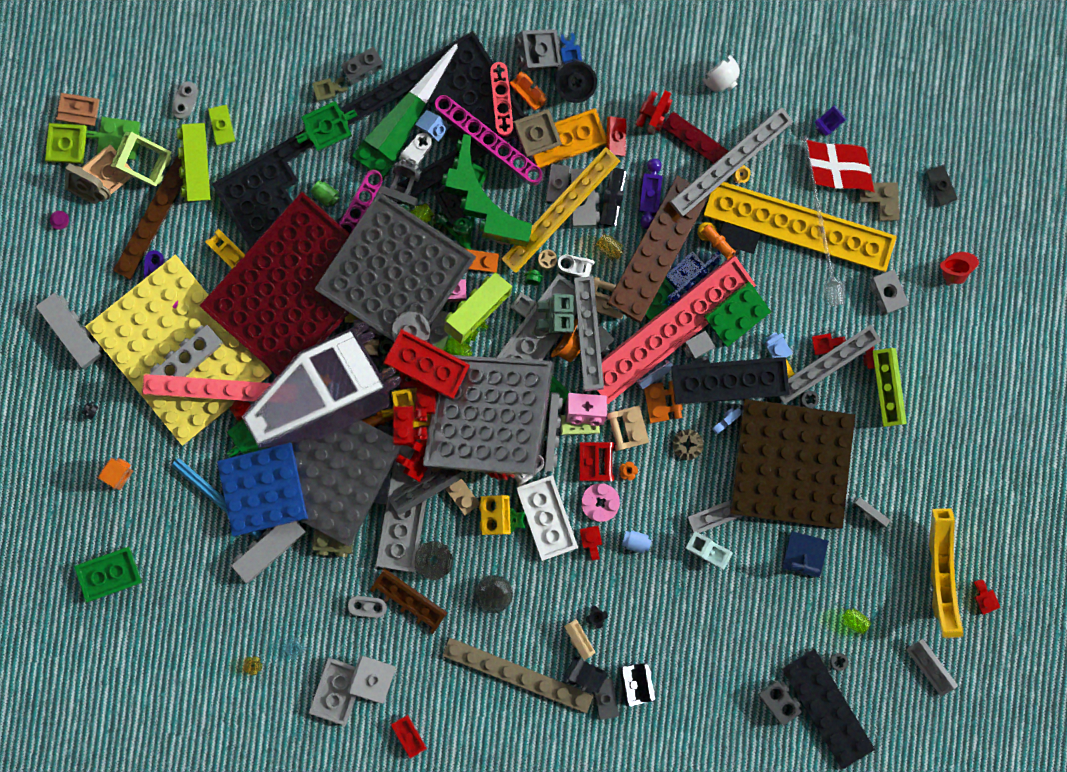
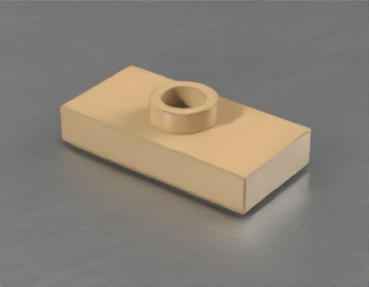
[564,620,595,660]

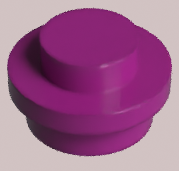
[50,211,69,230]

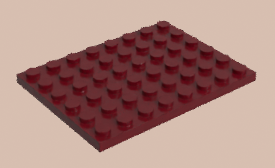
[199,191,351,383]

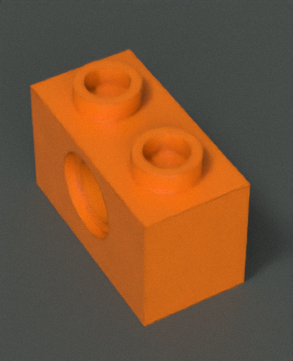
[98,457,133,490]

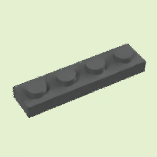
[389,469,465,516]

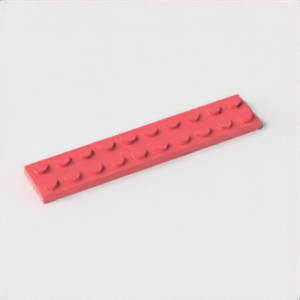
[597,256,756,404]

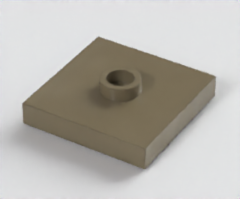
[513,109,562,157]

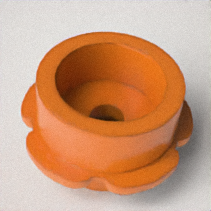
[619,461,638,480]

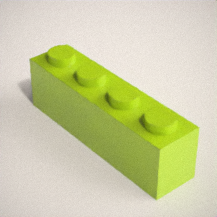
[176,123,210,201]
[444,272,513,344]
[873,348,907,427]

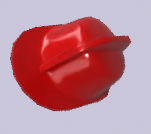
[940,252,979,286]

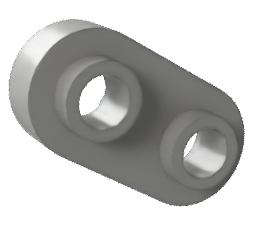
[172,82,199,119]
[348,596,387,618]

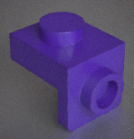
[814,105,847,136]

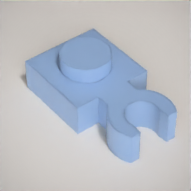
[712,407,742,435]

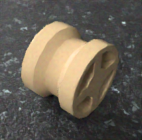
[538,249,557,270]
[361,339,380,357]

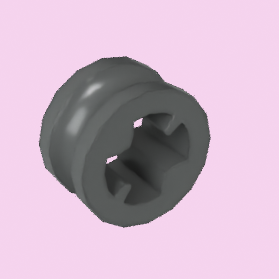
[801,391,819,408]
[830,653,849,671]

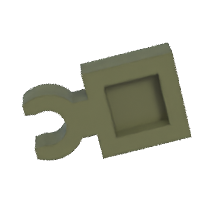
[312,77,348,103]

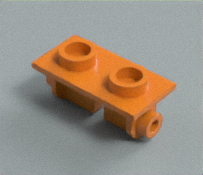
[509,72,547,110]

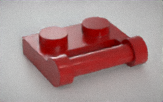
[580,442,614,481]

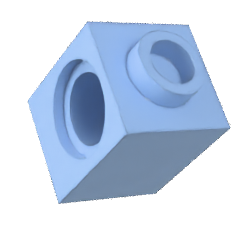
[415,110,450,142]

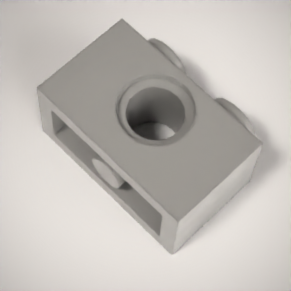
[869,269,909,315]

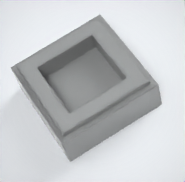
[510,292,536,318]

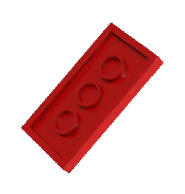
[383,329,470,400]

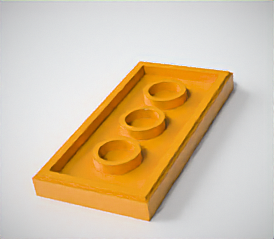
[532,108,606,169]

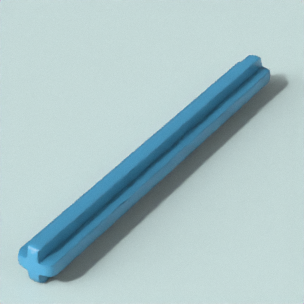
[172,458,263,539]

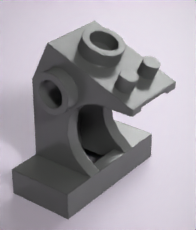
[378,158,422,208]

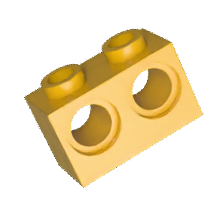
[479,495,510,535]

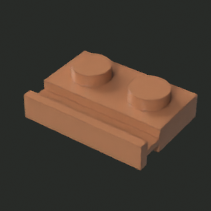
[56,93,100,127]

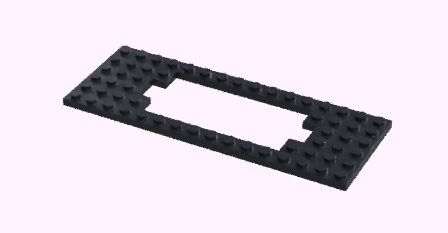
[212,31,526,249]

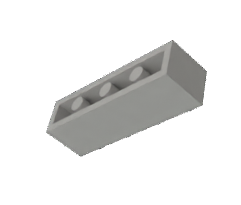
[36,293,103,369]
[231,521,307,583]

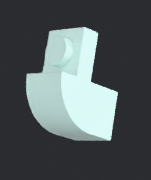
[686,531,733,570]

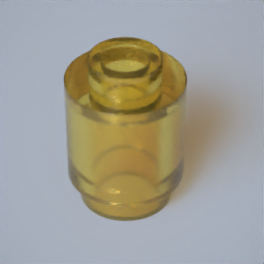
[595,233,624,261]

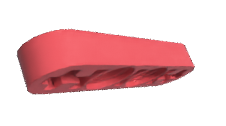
[490,62,513,137]

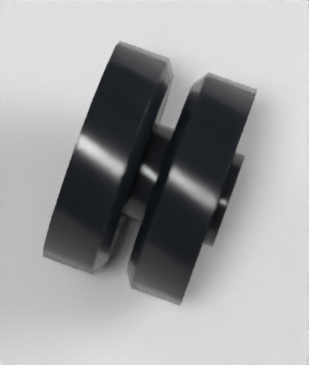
[554,59,597,103]

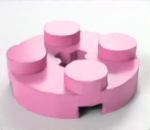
[582,483,620,522]

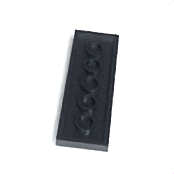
[671,357,790,405]
[781,649,875,770]

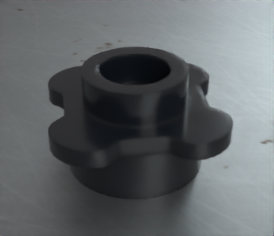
[81,401,98,420]
[586,606,608,629]

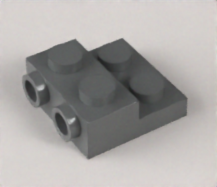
[514,29,562,72]

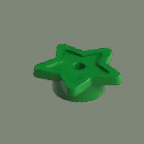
[510,508,525,533]

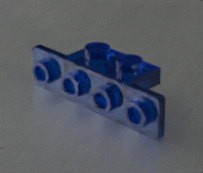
[665,251,722,305]

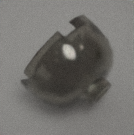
[475,575,513,613]

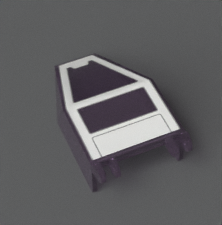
[242,322,401,448]

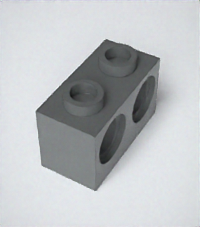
[341,46,384,86]
[758,680,801,726]

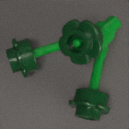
[433,212,475,250]

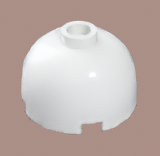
[702,55,740,92]

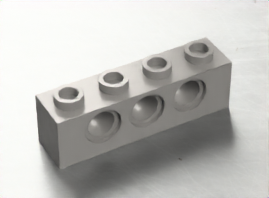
[149,325,224,377]

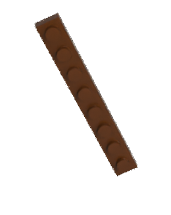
[113,155,183,280]

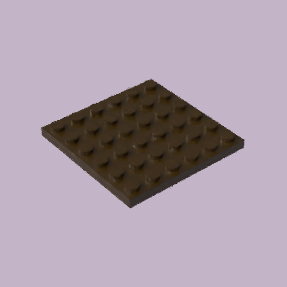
[729,399,855,529]

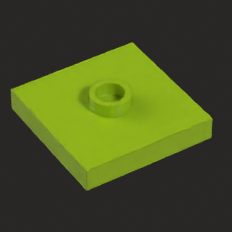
[45,123,87,164]

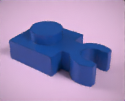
[560,33,582,62]

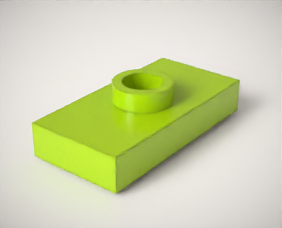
[208,104,236,146]

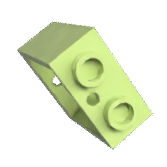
[110,132,172,186]

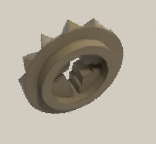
[673,429,703,460]

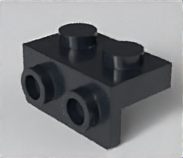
[619,663,655,706]

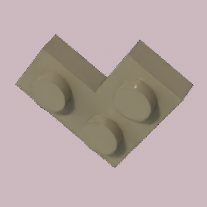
[859,182,899,221]

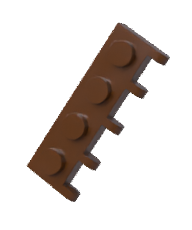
[370,568,448,635]

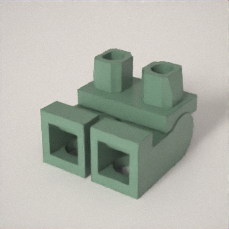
[536,294,574,334]

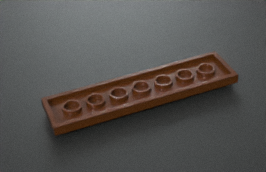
[606,175,710,323]

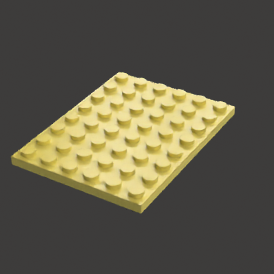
[85,254,273,446]

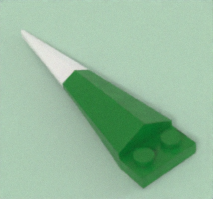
[352,44,457,179]

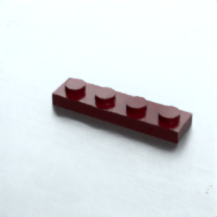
[662,111,729,164]

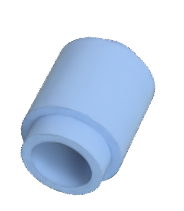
[622,530,651,554]

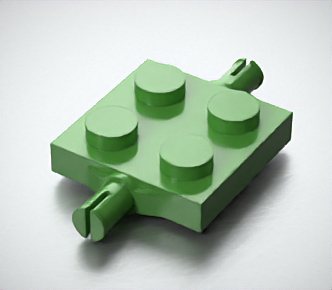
[86,117,152,160]

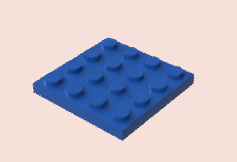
[217,443,308,537]

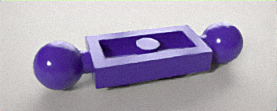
[639,158,663,229]

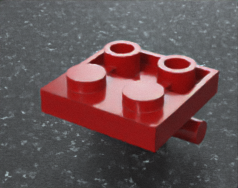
[635,90,673,135]

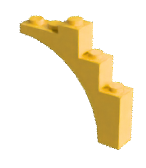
[929,508,963,638]

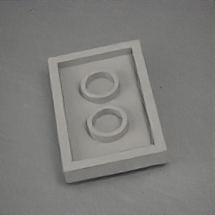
[309,658,357,726]

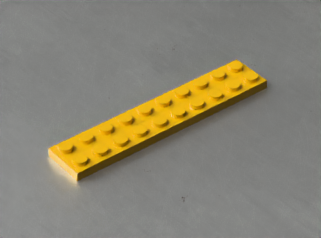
[703,182,897,273]

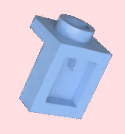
[764,332,793,358]

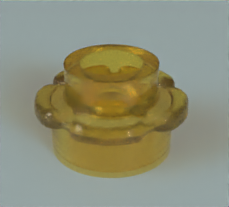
[243,656,262,675]

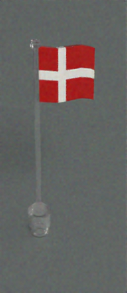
[800,136,875,307]

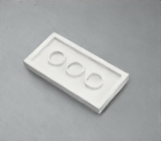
[516,475,578,561]

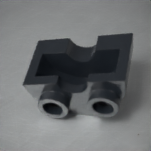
[564,656,608,695]

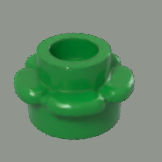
[524,270,543,286]

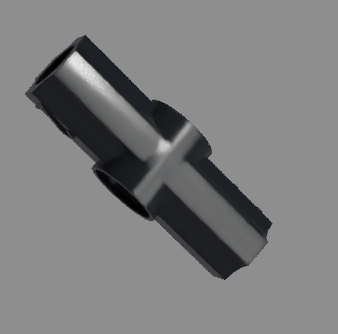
[600,168,627,227]

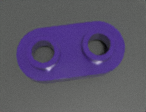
[144,250,165,279]

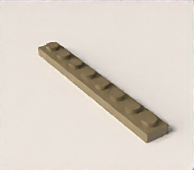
[443,638,594,713]

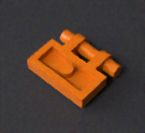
[644,381,683,424]

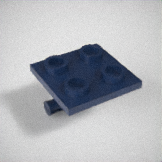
[782,531,829,578]

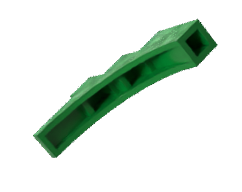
[441,134,532,247]

